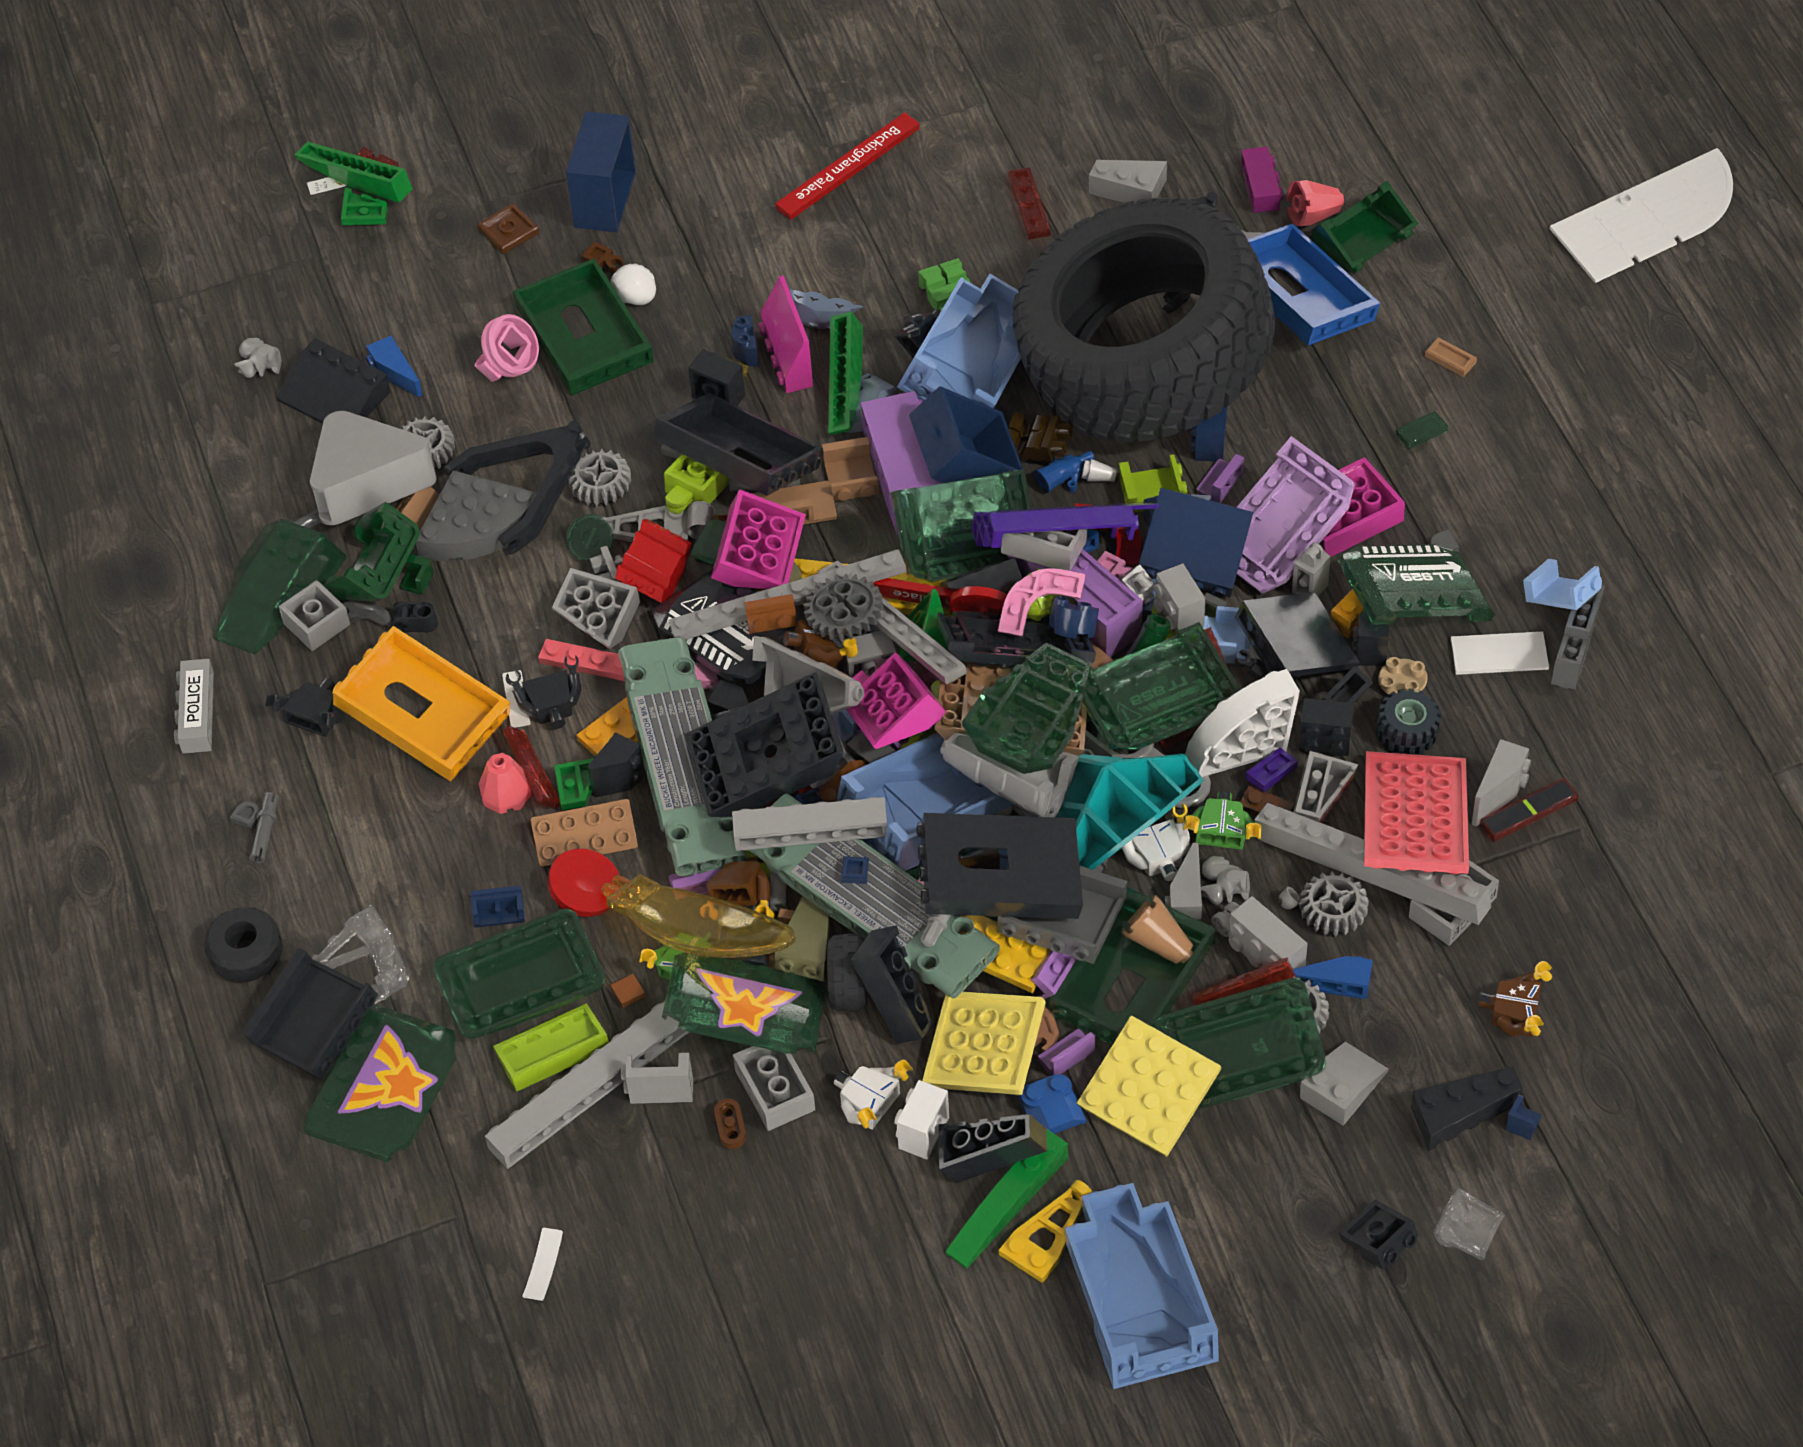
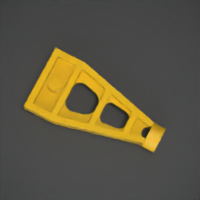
[999,1180,1092,1283]

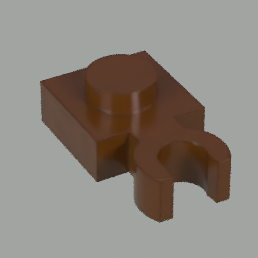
[581,242,624,274]

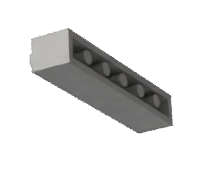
[732,797,887,851]

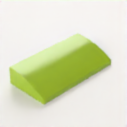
[493,1003,609,1092]

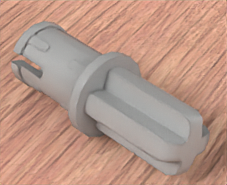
[920,914,951,948]

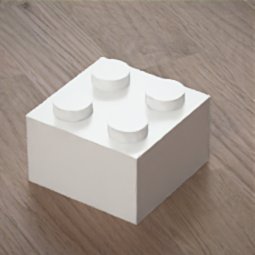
[895,1080,949,1160]

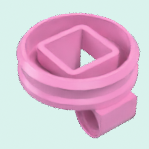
[475,314,539,382]

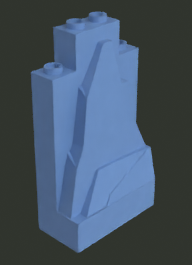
[897,273,1021,408]
[836,733,1014,871]
[1065,1183,1219,1389]

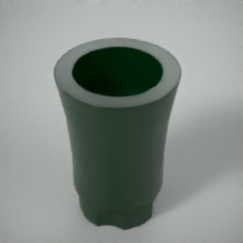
[1126,613,1171,670]

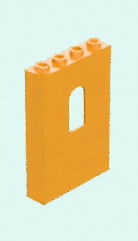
[332,626,510,782]

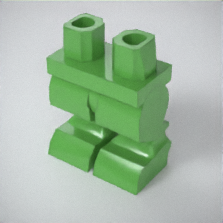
[918,258,971,311]

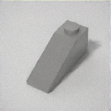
[1165,843,1202,921]

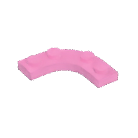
[998,569,1086,637]

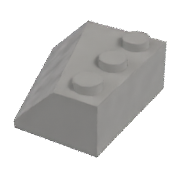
[552,568,640,649]

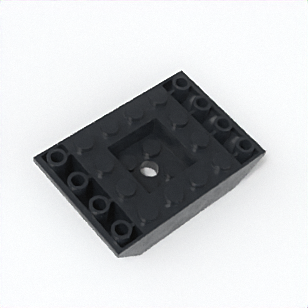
[685,671,844,817]

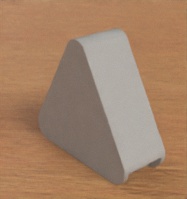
[310,411,437,525]

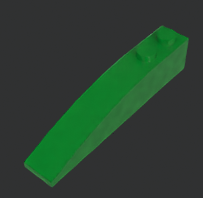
[294,141,413,203]
[828,312,863,435]
[946,1129,1068,1269]

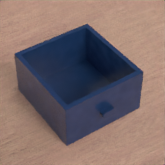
[566,111,636,233]
[909,386,1025,503]

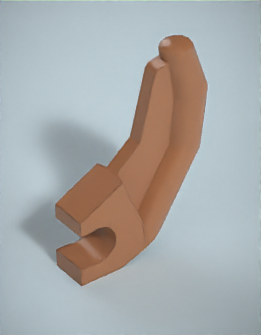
[1034,1007,1059,1053]

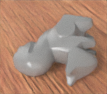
[235,338,282,378]
[1201,856,1250,905]

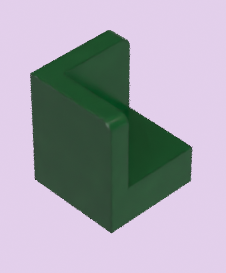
[401,554,434,595]

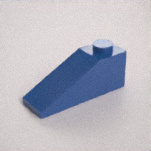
[365,336,422,397]
[1291,956,1373,1000]

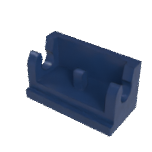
[470,885,525,928]

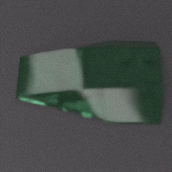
[213,519,347,654]
[962,643,1091,774]

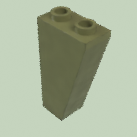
[775,896,830,982]

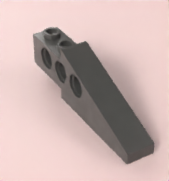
[1551,585,1605,689]

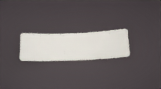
[502,670,530,728]
[523,1228,563,1301]

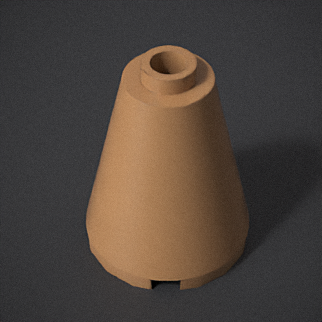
[1121,895,1193,964]

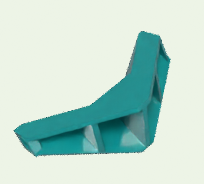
[1056,754,1205,870]

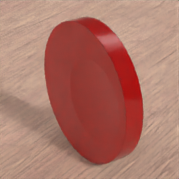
[949,586,1008,614]
[547,849,621,917]

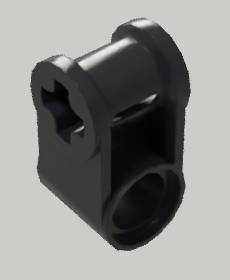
[390,601,439,633]

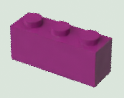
[1241,146,1284,213]

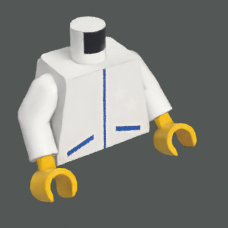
[1122,804,1190,881]
[834,1060,913,1130]

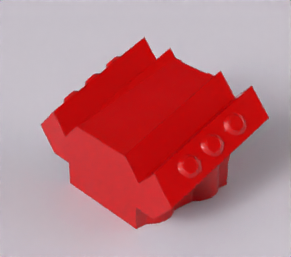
[615,519,692,603]

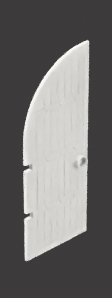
[1550,148,1733,283]

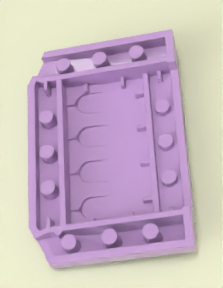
[1236,436,1355,594]

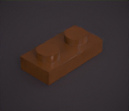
[1240,786,1295,817]

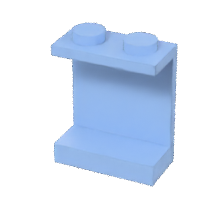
[1523,559,1602,610]

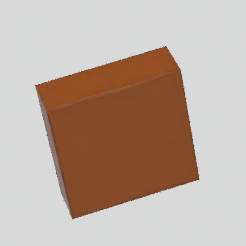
[611,974,645,1008]

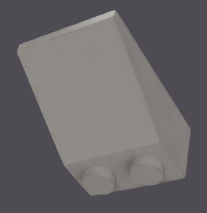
[1471,739,1531,826]
[1300,1042,1389,1126]

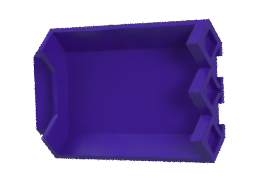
[971,503,1159,548]

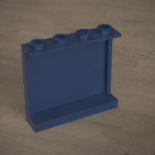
[1139,488,1253,598]

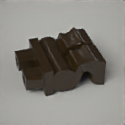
[1009,411,1073,463]

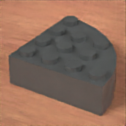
[416,471,537,561]

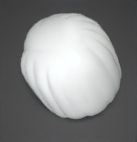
[610,264,656,306]

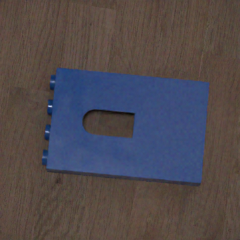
[1247,224,1380,345]

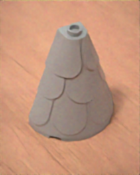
[752,636,864,714]
[941,733,1079,817]

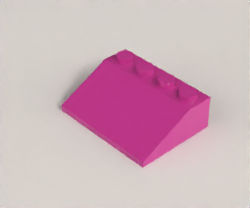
[758,275,813,393]
[1319,457,1405,557]
[711,489,806,589]
[846,652,946,749]

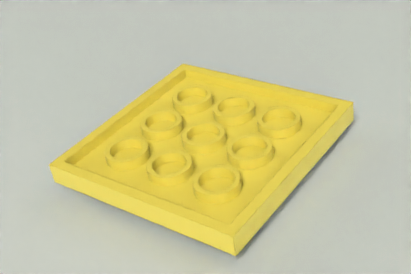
[922,992,1046,1095]
[1076,1016,1222,1157]

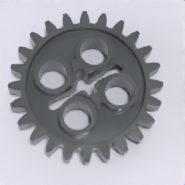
[804,574,883,641]

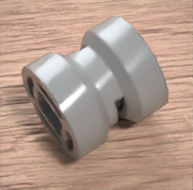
[1211,902,1239,937]

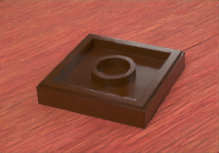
[477,203,540,254]

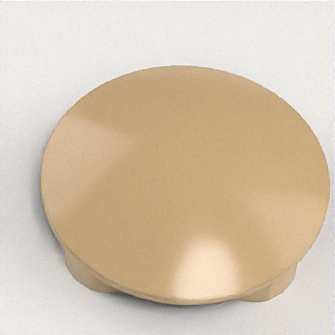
[1378,657,1428,694]

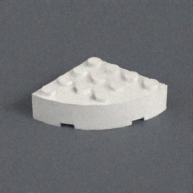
[1185,669,1300,777]

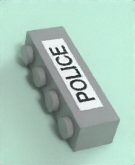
[174,659,214,754]

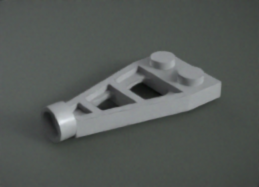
[596,506,689,542]

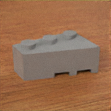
[1001,529,1087,571]

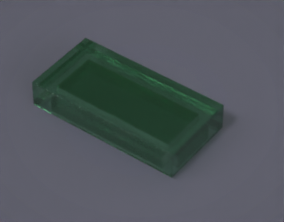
[1396,411,1448,450]

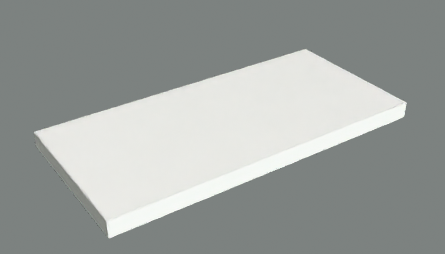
[1450,632,1549,675]

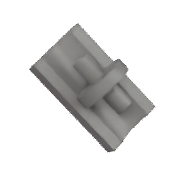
[590,546,623,582]

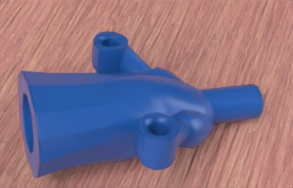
[1033,451,1094,493]

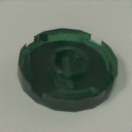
[566,514,614,562]

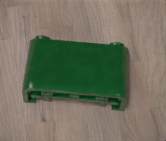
[1308,181,1419,274]
[323,502,420,601]

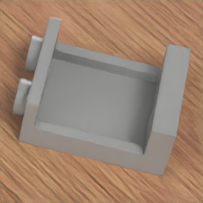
[621,1053,694,1104]

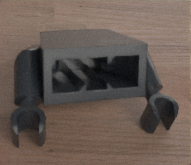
[895,309,941,358]
[505,655,582,729]
[265,678,342,737]

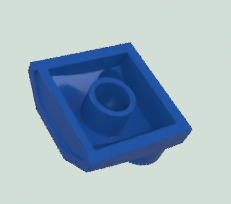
[1017,1074,1086,1134]

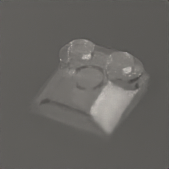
[1434,1188,1505,1261]

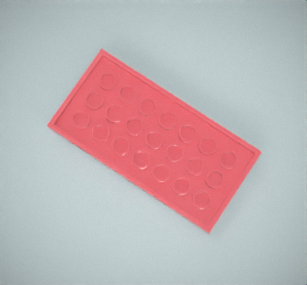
[1364,751,1469,874]

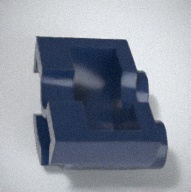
[731,315,758,367]
[1048,596,1099,639]

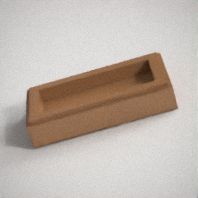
[1425,337,1477,377]

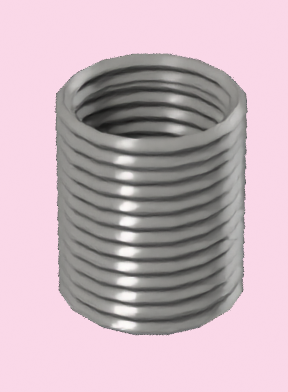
[686,501,713,540]

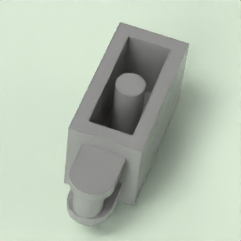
[1292,542,1330,596]
[1119,564,1156,605]

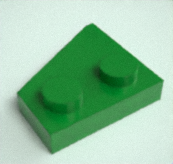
[341,188,388,225]
[554,758,594,810]

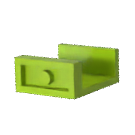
[1119,454,1187,513]

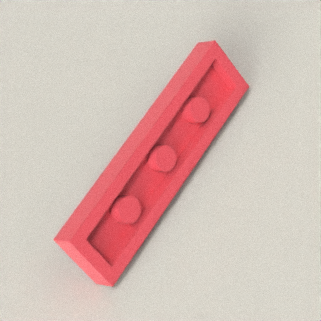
[538,639,625,681]

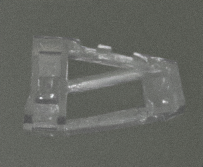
[312,905,409,1003]

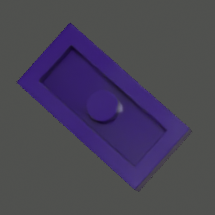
[1245,748,1298,793]

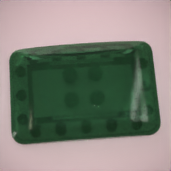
[433,909,606,1039]
[1155,978,1326,1109]

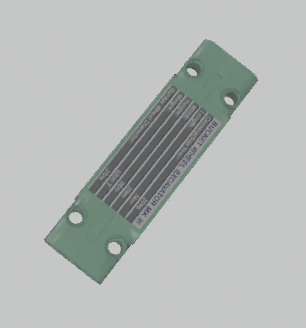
[618,637,747,876]
[748,794,1000,999]

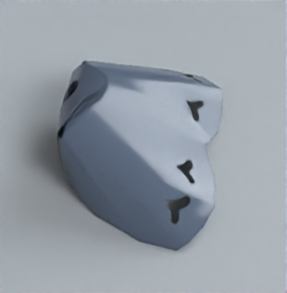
[789,289,864,330]
[846,373,896,433]

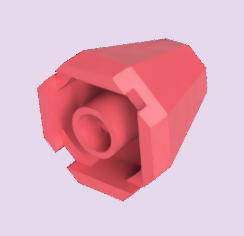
[1286,180,1344,226]
[479,753,532,814]

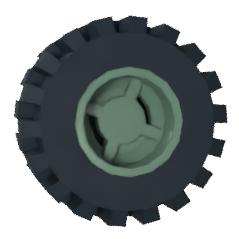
[1376,688,1441,755]

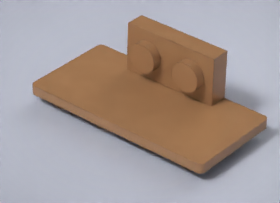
[750,481,837,525]
[531,799,638,867]

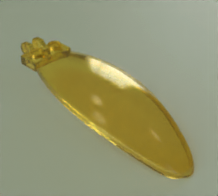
[601,874,796,958]

